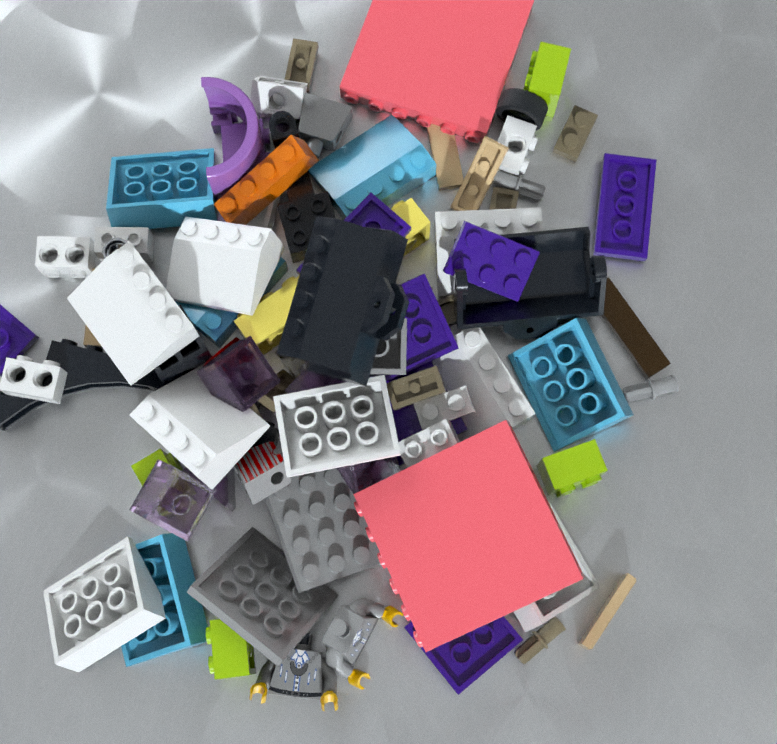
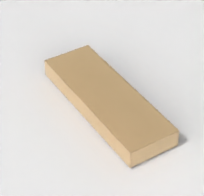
[427,124,464,191]
[450,136,509,211]
[578,573,636,650]

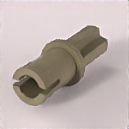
[514,616,566,664]

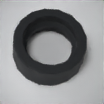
[496,88,548,130]

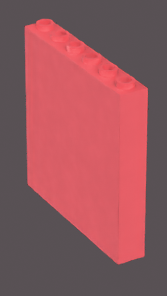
[340,0,534,143]
[354,420,585,652]

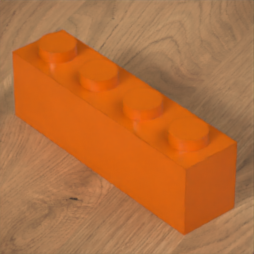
[214,135,319,225]

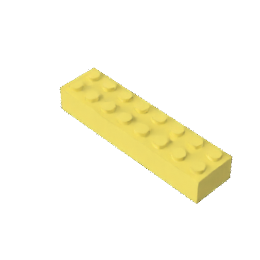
[234,198,431,359]

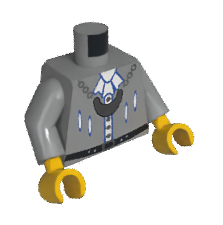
[322,598,403,690]
[249,633,339,711]

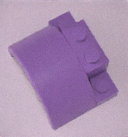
[201,77,271,201]

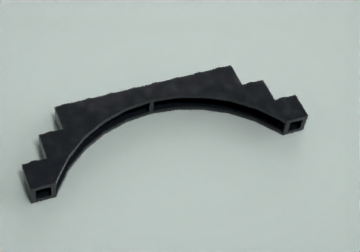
[0,339,280,448]

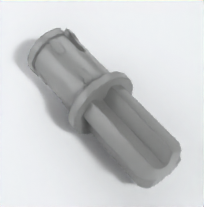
[493,170,546,200]
[623,375,679,403]

